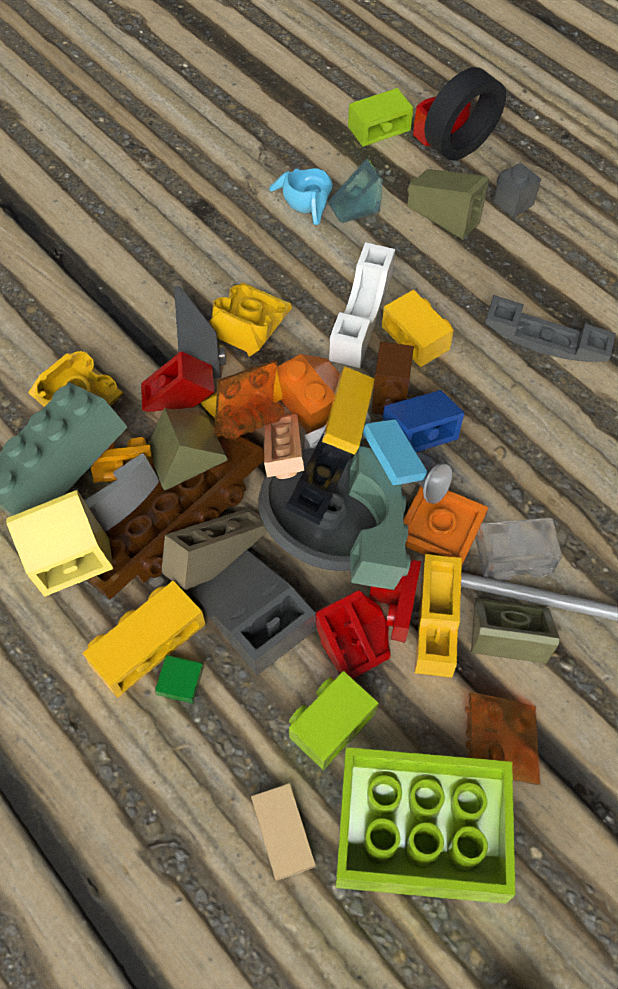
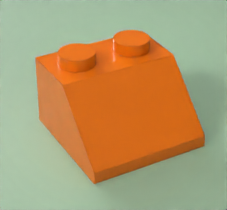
[277,354,340,433]

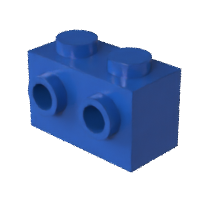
[382,390,465,452]

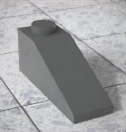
[174,286,226,379]

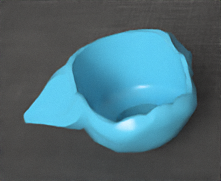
[269,168,333,225]

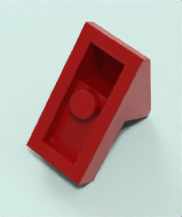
[369,560,421,643]

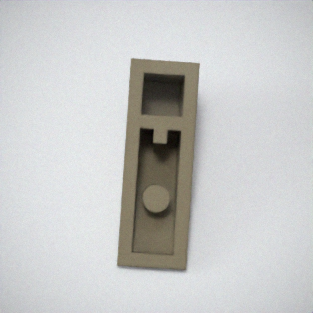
[161,508,268,590]

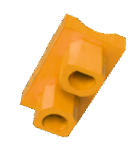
[90,437,155,483]

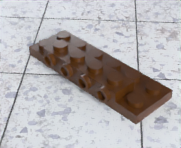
[86,425,264,600]

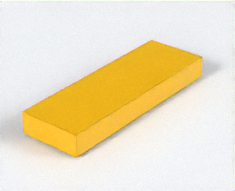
[322,366,375,455]

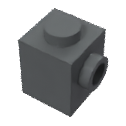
[493,162,541,218]

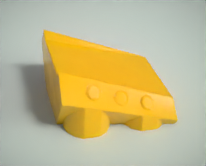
[208,282,292,357]
[28,351,124,407]

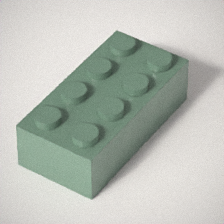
[0,382,127,517]

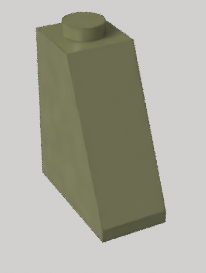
[407,169,489,240]

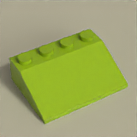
[335,747,515,904]

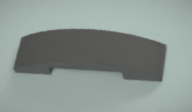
[485,295,616,362]

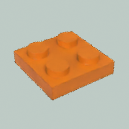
[403,486,489,566]

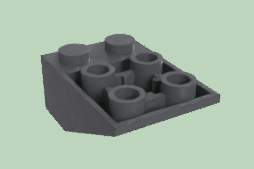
[189,550,316,676]

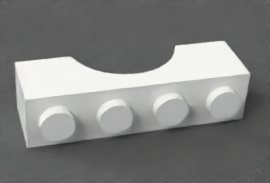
[329,242,395,368]

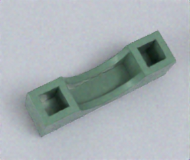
[348,446,410,590]

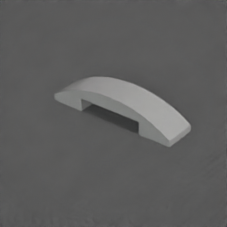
[85,453,159,532]

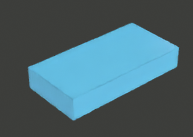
[363,419,427,486]

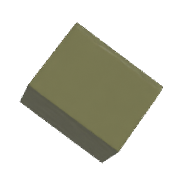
[148,408,228,491]
[471,598,560,664]

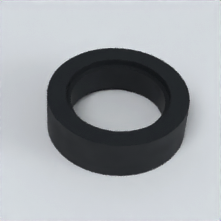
[424,67,506,160]

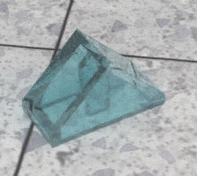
[328,159,383,223]

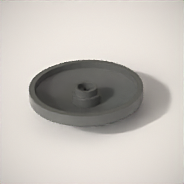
[258,449,377,571]

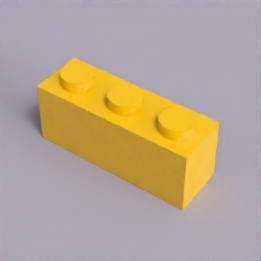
[82,580,206,698]

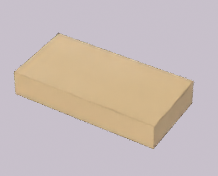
[251,783,316,881]

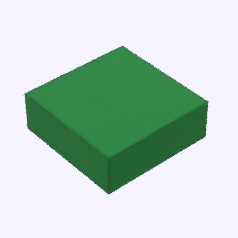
[155,655,204,704]

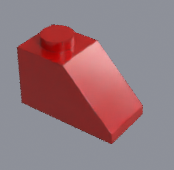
[141,351,214,412]

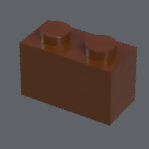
[371,342,414,416]

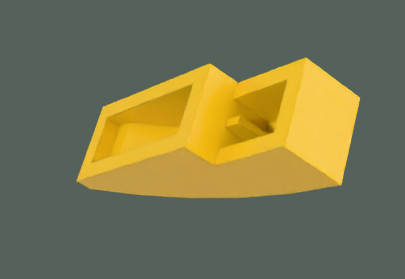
[415,554,462,678]

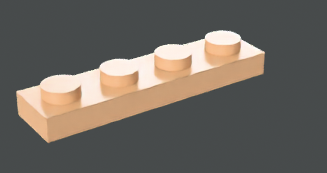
[264,414,304,479]

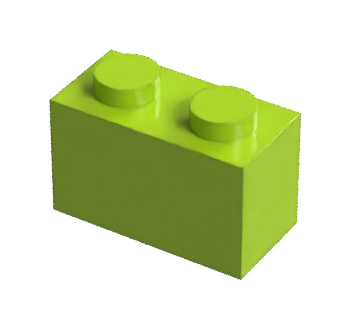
[348,88,413,147]
[289,671,379,771]

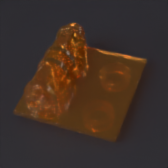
[214,360,285,439]
[465,692,540,785]

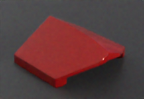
[315,590,391,679]

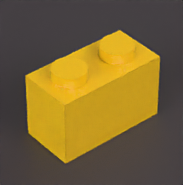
[382,289,454,367]

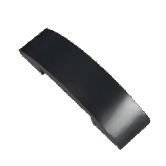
[285,426,365,525]

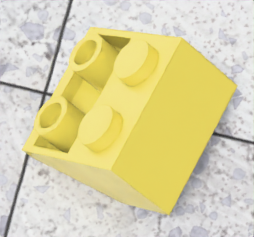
[6,490,114,597]

